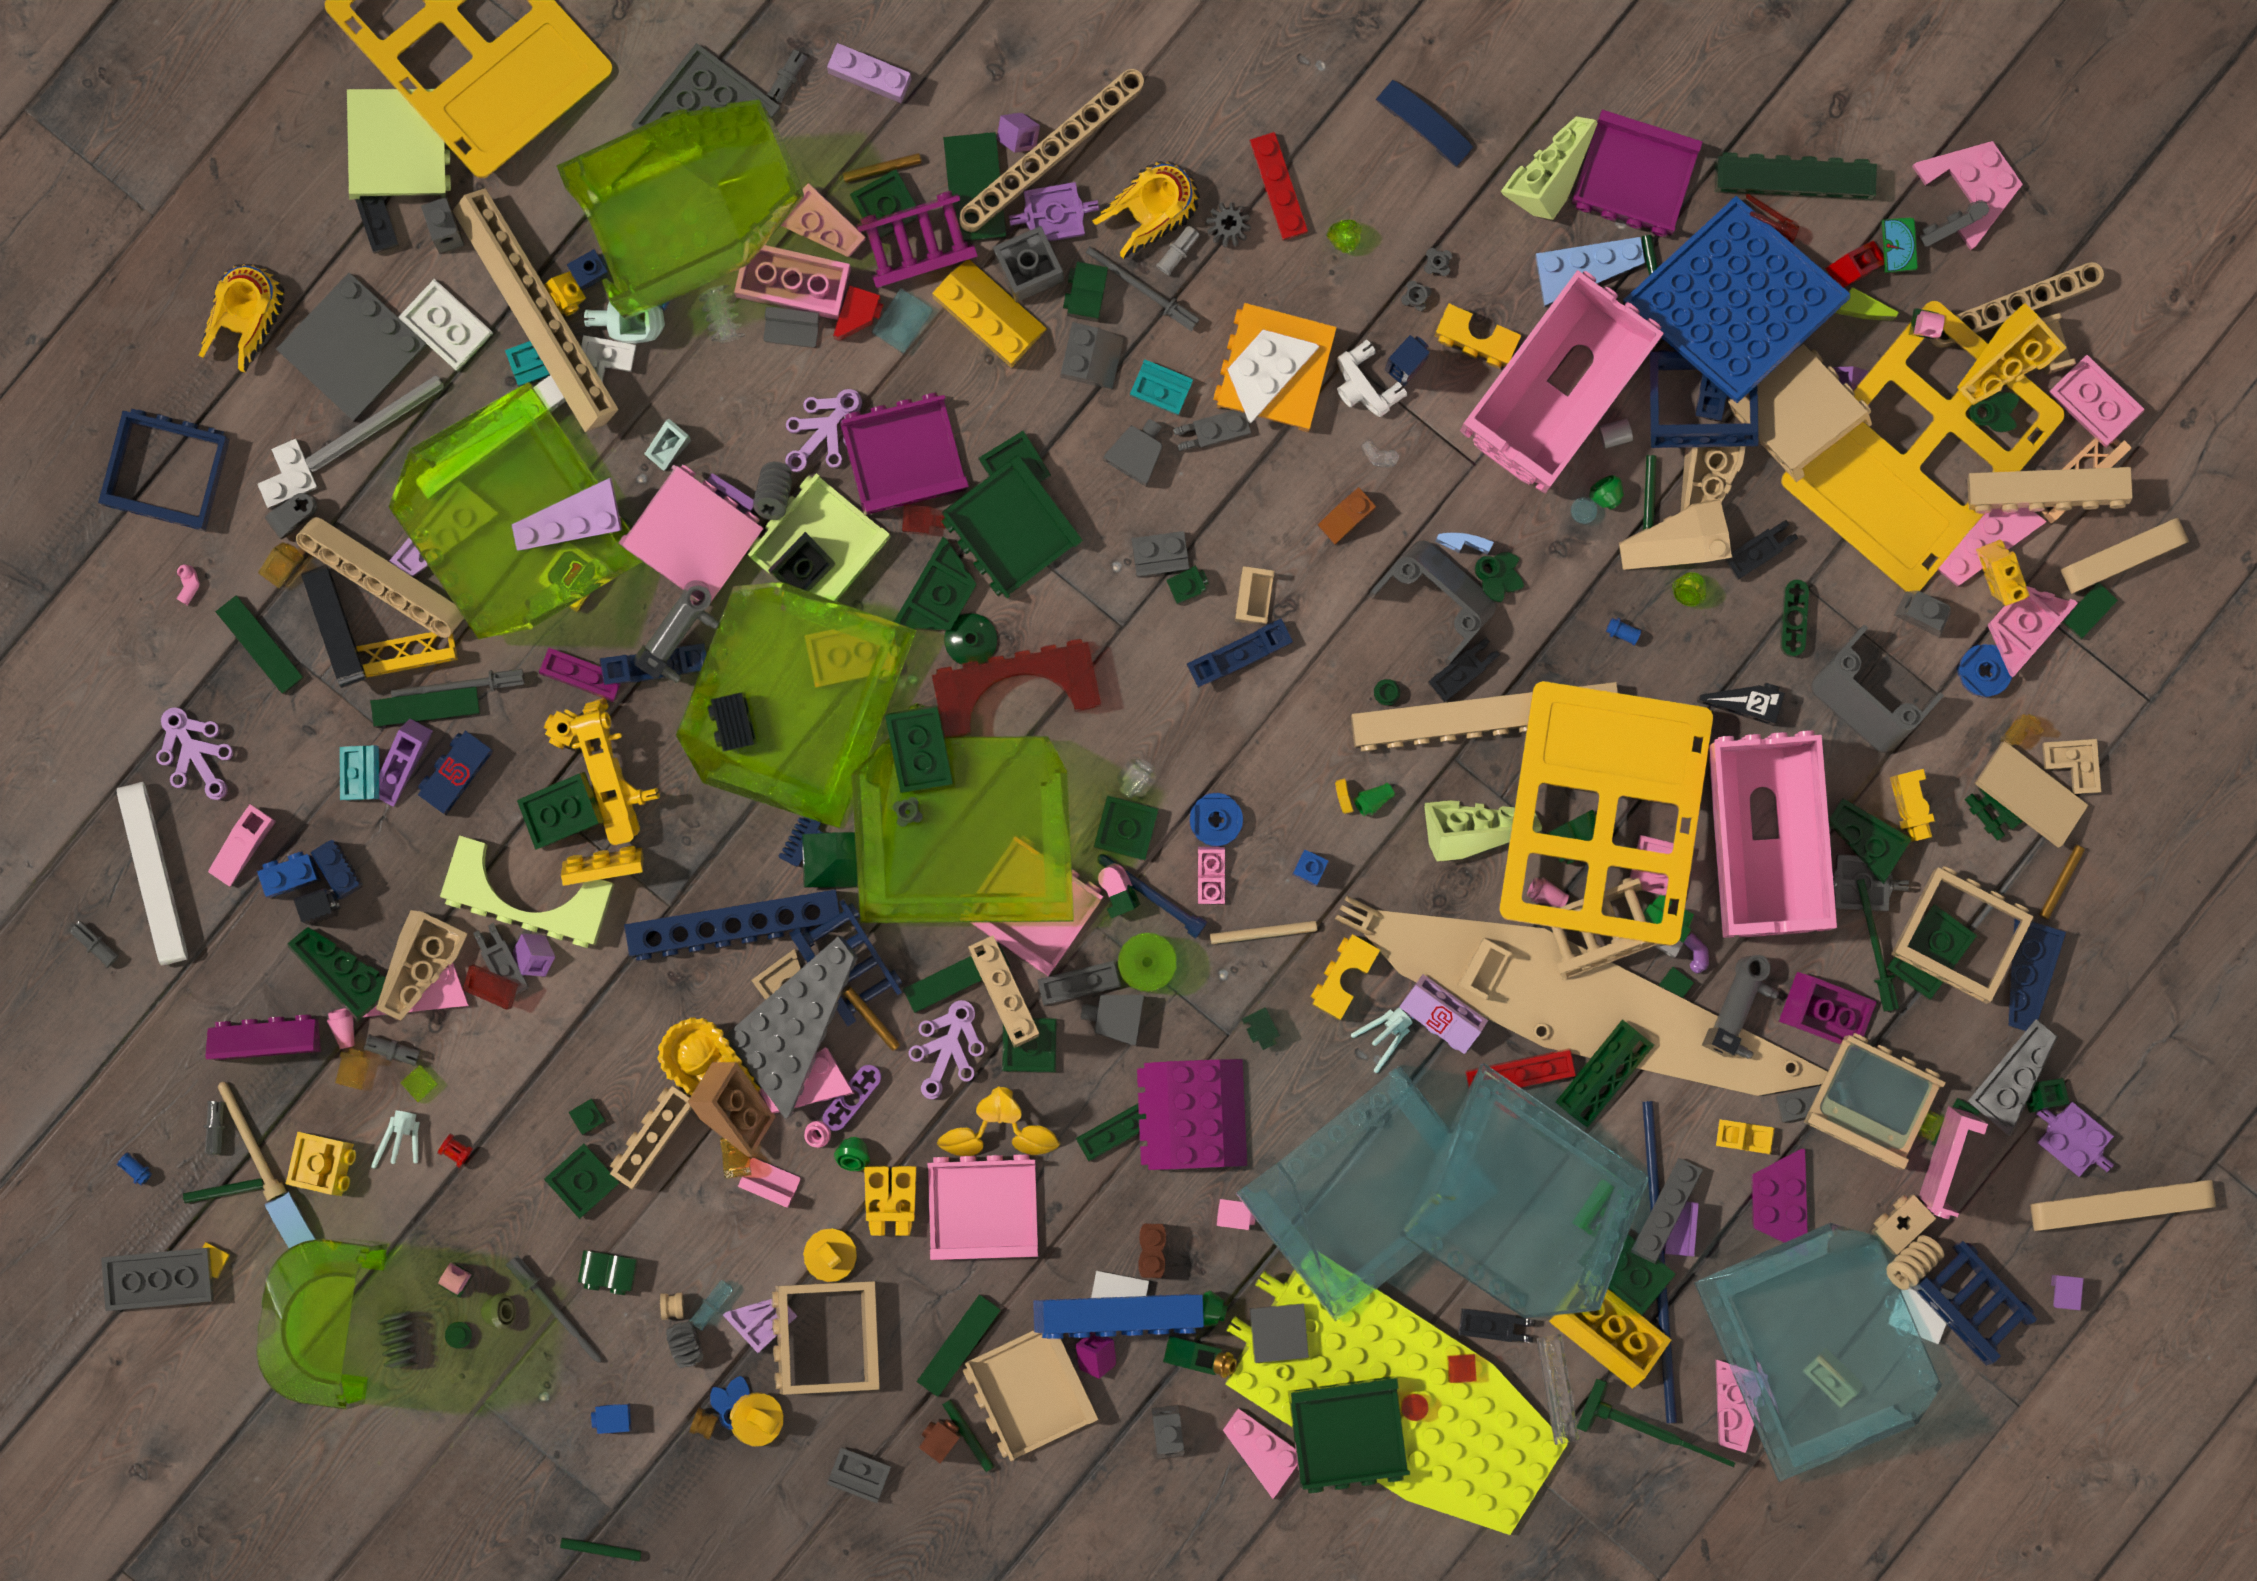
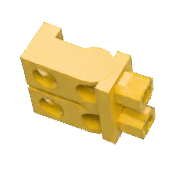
[1976,539,2030,606]
[1890,769,1935,842]
[864,1166,917,1236]

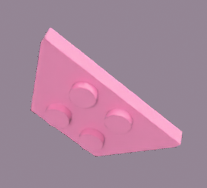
[1988,586,2078,677]

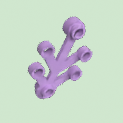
[785,389,862,473]
[156,708,233,800]
[909,1000,984,1099]

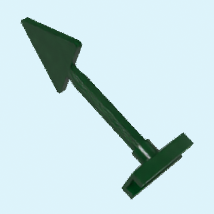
[1576,1378,1736,1468]

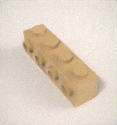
[610,1086,692,1189]

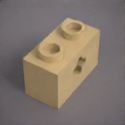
[1872,1194,1936,1255]

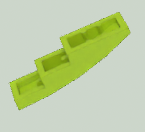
[1835,287,1899,321]

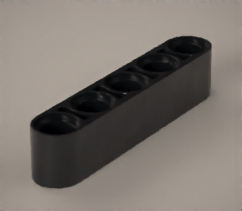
[301,564,367,689]

